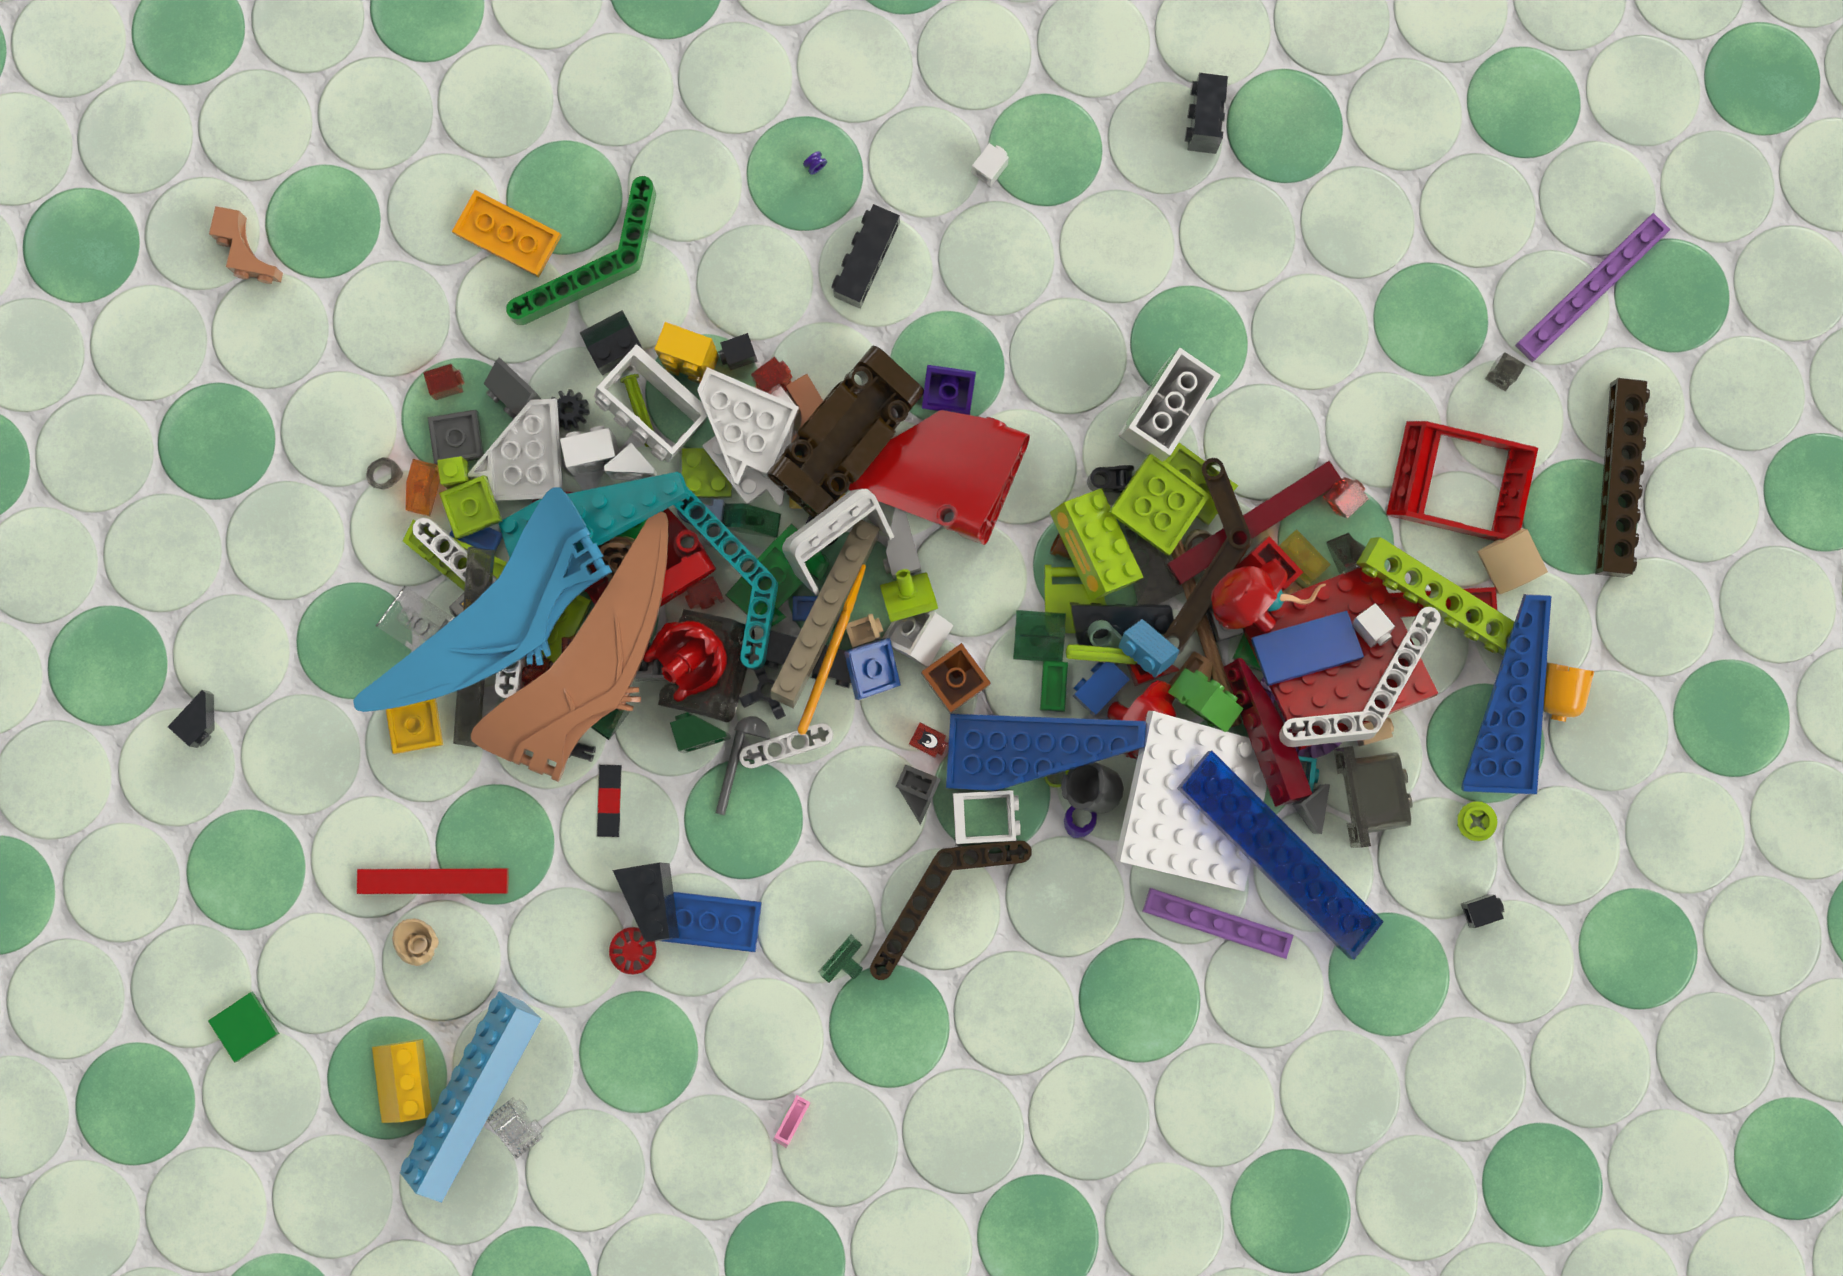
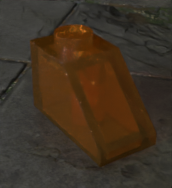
[406,459,440,517]

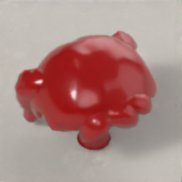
[643,621,727,702]

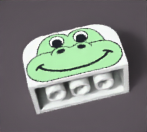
[1118,348,1221,462]

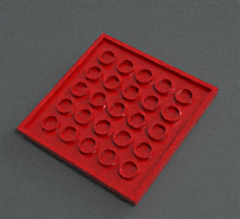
[1243,567,1438,751]

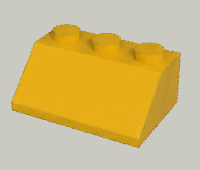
[372,1039,432,1123]

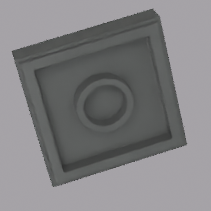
[428,410,484,466]

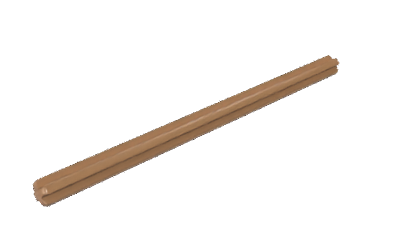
[1171,539,1242,727]

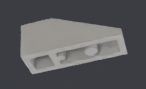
[883,508,921,579]

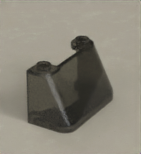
[658,609,755,723]

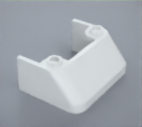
[782,489,894,596]

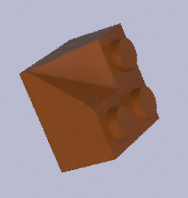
[921,643,991,714]

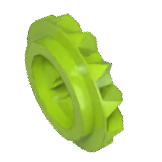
[1457,801,1497,841]

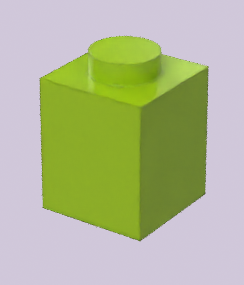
[437,456,471,489]

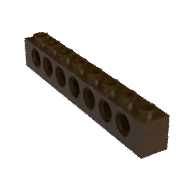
[1595,378,1650,578]

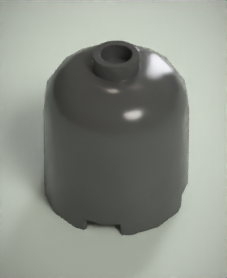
[1061,762,1124,813]

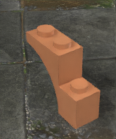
[209,206,283,284]

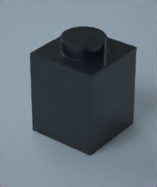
[718,333,758,371]
[1461,894,1504,928]

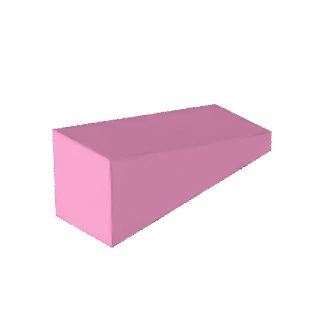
[773,1095,810,1148]

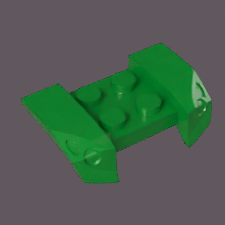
[725,523,829,627]

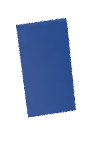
[1251,611,1364,686]
[662,892,762,952]

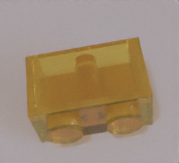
[1278,529,1331,585]

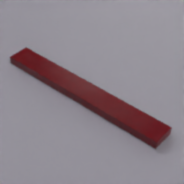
[1167,461,1343,585]

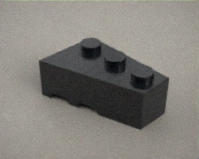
[1184,72,1228,154]
[612,862,679,942]

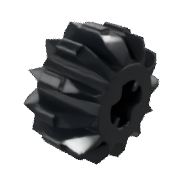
[551,389,590,431]

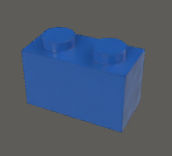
[1073,661,1130,716]

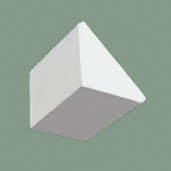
[604,443,658,481]

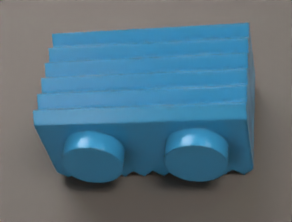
[1119,619,1180,677]

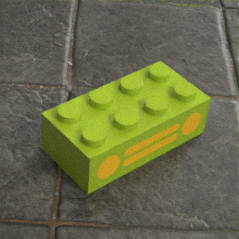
[1049,488,1143,601]

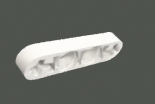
[739,723,833,769]

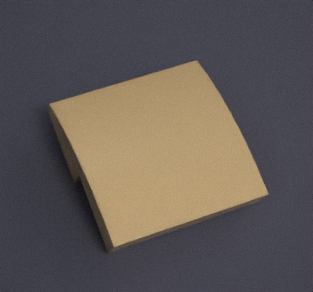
[1477,528,1548,594]

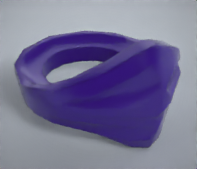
[1064,805,1097,838]

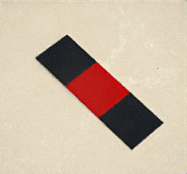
[597,765,622,837]

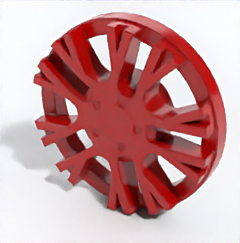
[609,927,657,975]

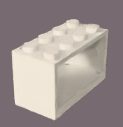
[594,344,708,462]

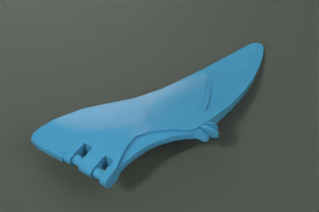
[353,487,612,712]

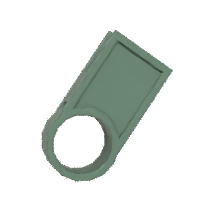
[1088,620,1122,666]

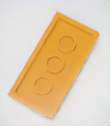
[452,190,562,278]

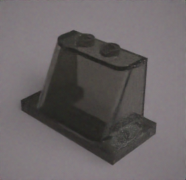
[1333,746,1413,848]

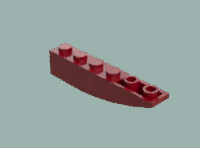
[1223,658,1312,807]

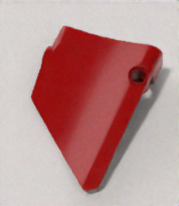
[848,410,1030,545]

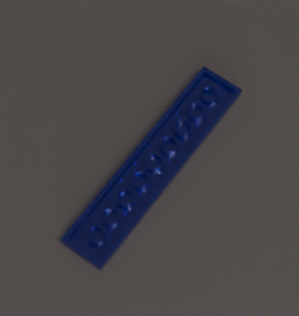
[1177,750,1384,960]

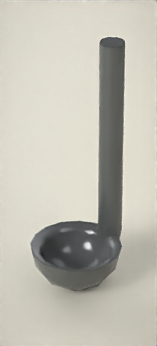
[716,716,770,815]

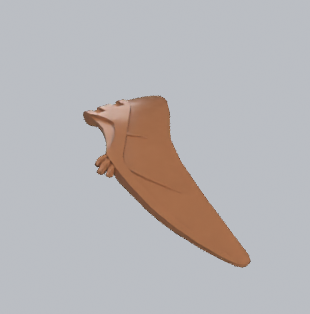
[471,511,668,782]

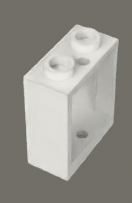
[953,790,1020,844]

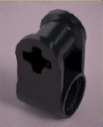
[1087,465,1134,493]

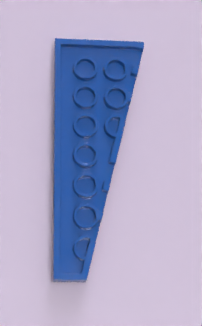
[1461,594,1552,794]

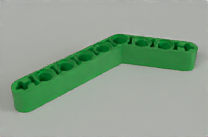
[506,176,656,325]

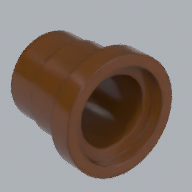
[1050,533,1071,560]

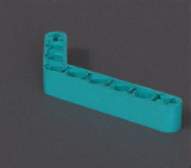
[674,487,778,670]

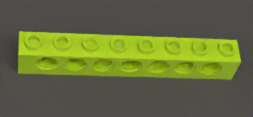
[1356,537,1515,656]

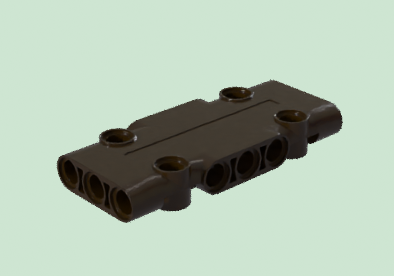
[767,345,924,518]

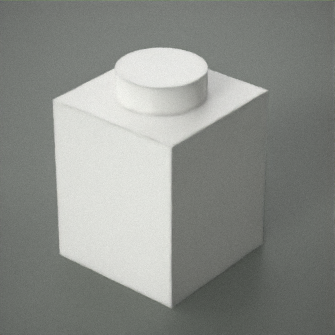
[971,143,1009,187]
[1352,603,1395,648]

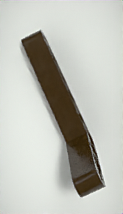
[870,841,1032,980]

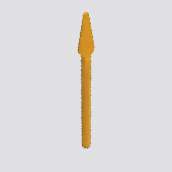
[797,564,866,735]

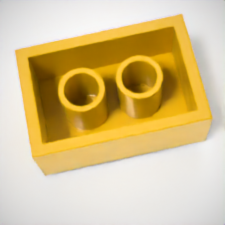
[654,322,719,384]

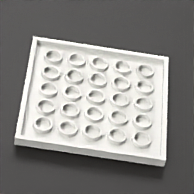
[1115,711,1267,891]

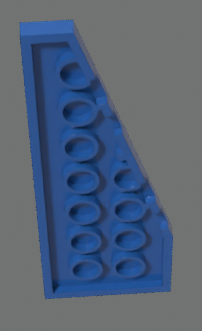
[946,714,1146,791]

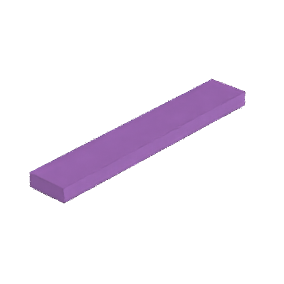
[1142,888,1294,959]

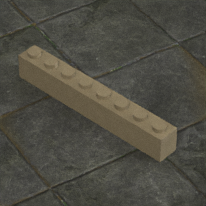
[771,520,880,709]

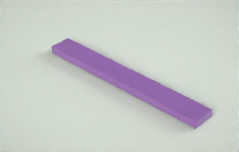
[1515,213,1671,362]

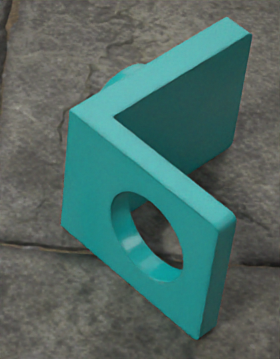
[1298,756,1319,792]

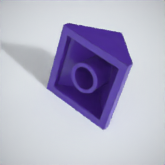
[922,365,976,415]

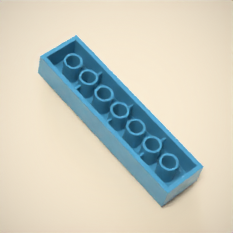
[400,991,542,1203]

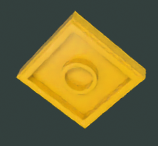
[386,698,443,754]

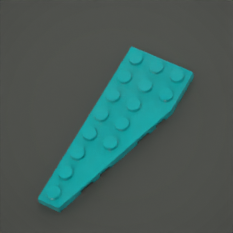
[499,472,690,559]

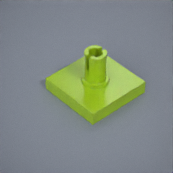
[880,569,938,622]

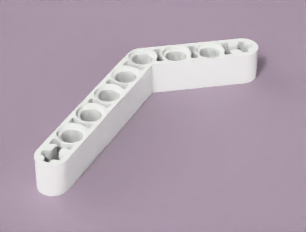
[413,518,526,698]
[1279,607,1441,747]

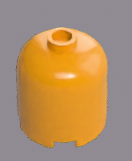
[1543,663,1594,722]

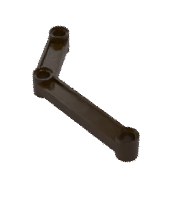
[1163,458,1252,655]

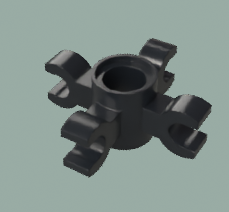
[739,667,786,720]

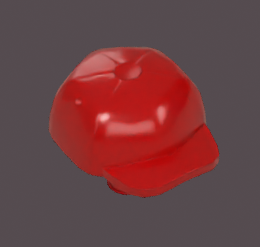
[1211,562,1288,634]
[1107,680,1177,759]

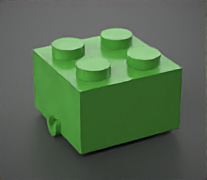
[1168,668,1243,732]

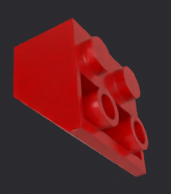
[1235,536,1304,592]

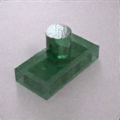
[818,934,863,983]

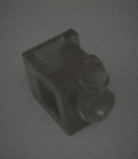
[1485,352,1526,392]

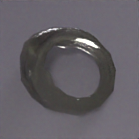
[366,457,403,490]

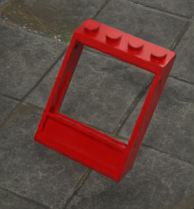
[1386,421,1538,541]

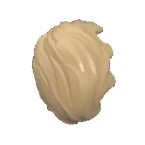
[392,918,439,966]

